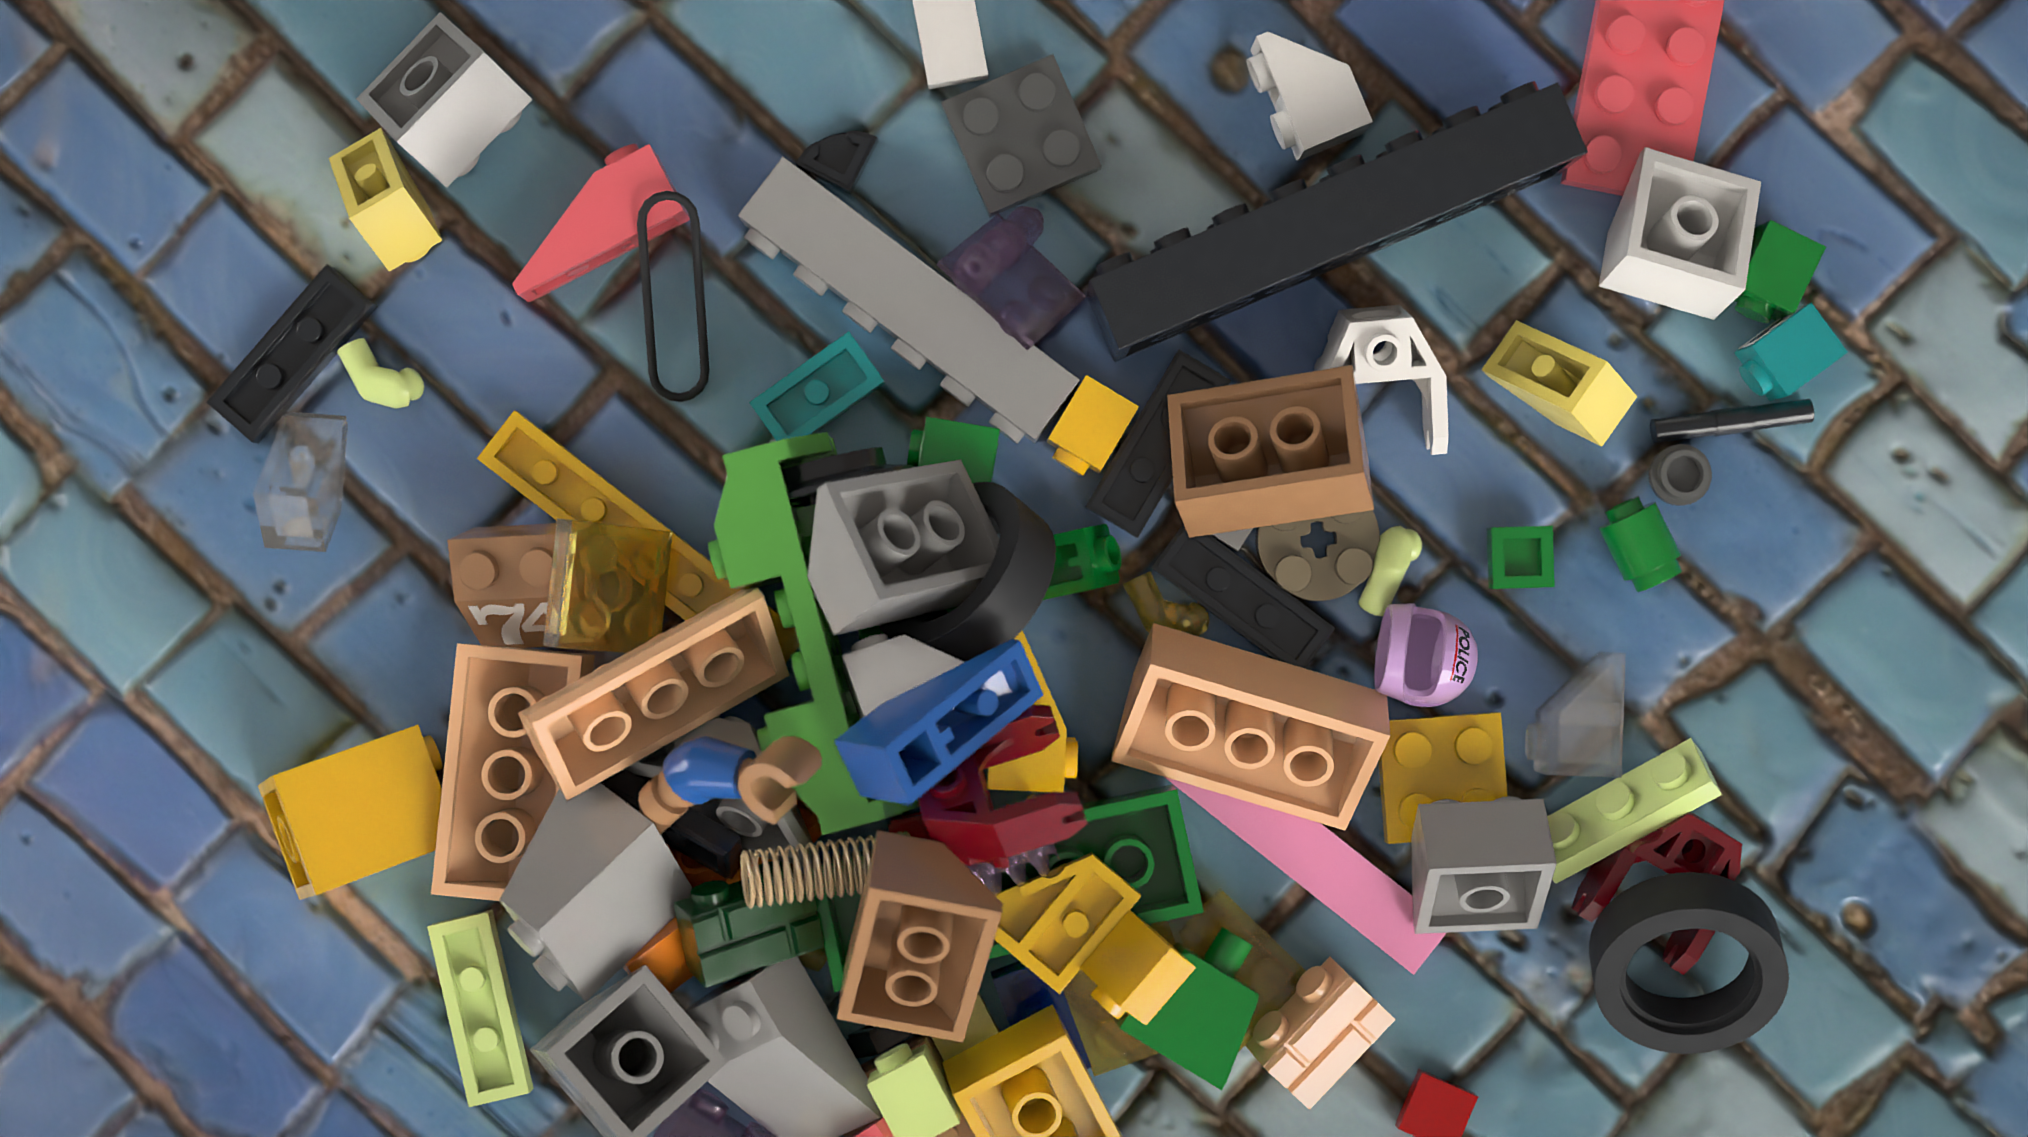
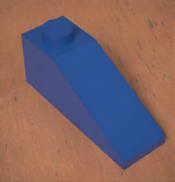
[834,639,1044,805]

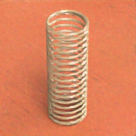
[741,831,910,909]

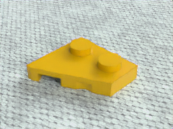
[994,853,1141,994]

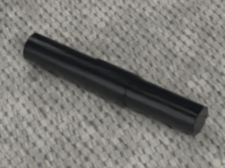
[1650,399,1814,443]

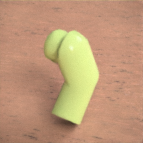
[337,338,424,409]
[1358,526,1422,616]

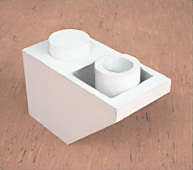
[1247,32,1373,161]

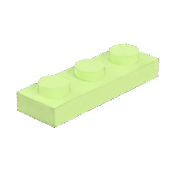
[1547,738,1722,884]
[427,909,534,1107]

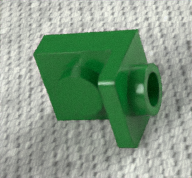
[1043,523,1121,600]

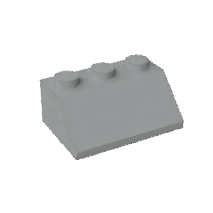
[808,460,999,635]

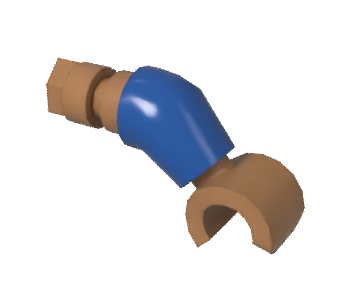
[638,736,822,834]

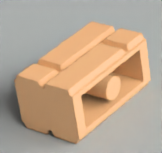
[1245,957,1396,1109]

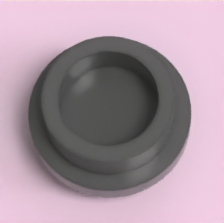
[1649,444,1712,506]

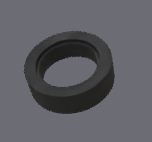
[879,482,1056,662]
[1589,872,1789,1054]

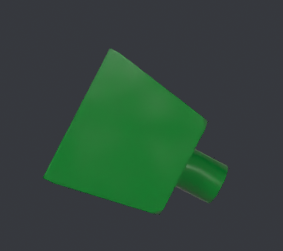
[1113,926,1259,1090]

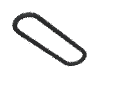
[637,191,710,402]

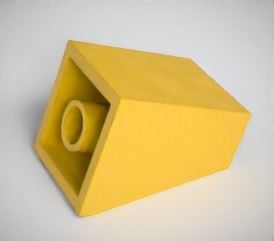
[258,725,442,900]

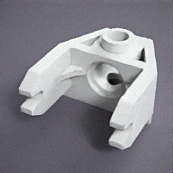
[1314,305,1449,455]

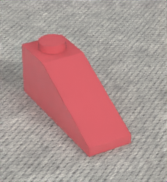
[512,144,690,303]

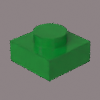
[1487,526,1555,589]

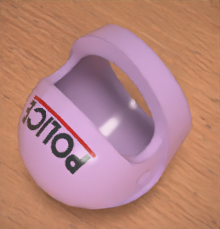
[1374,603,1478,707]

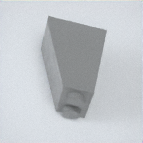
[499,783,693,1001]
[529,965,728,1137]

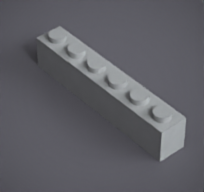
[738,157,1080,444]

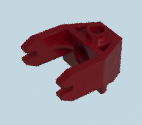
[918,704,1087,868]
[1571,812,1742,975]

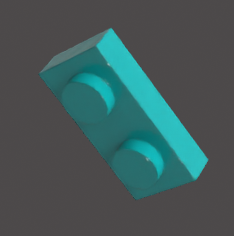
[749,331,886,441]

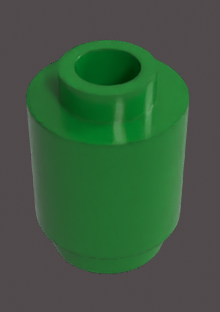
[1599,496,1682,592]

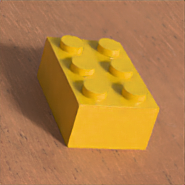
[942,1004,1123,1137]

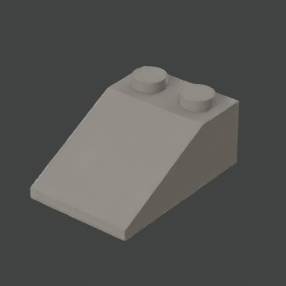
[684,956,883,1137]

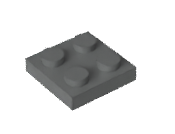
[941,54,1102,217]

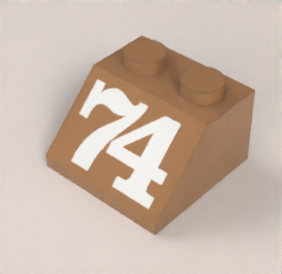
[447,521,605,648]

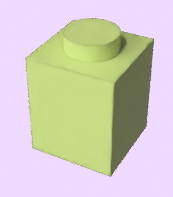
[867,1043,961,1137]

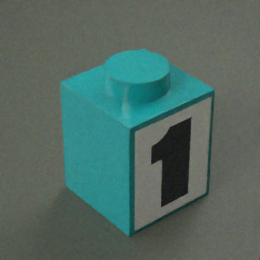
[1734,302,1848,401]

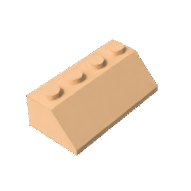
[518,588,789,801]
[1111,623,1390,830]
[431,643,595,901]

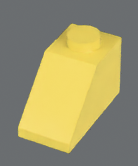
[329,128,442,272]
[1481,320,1637,447]

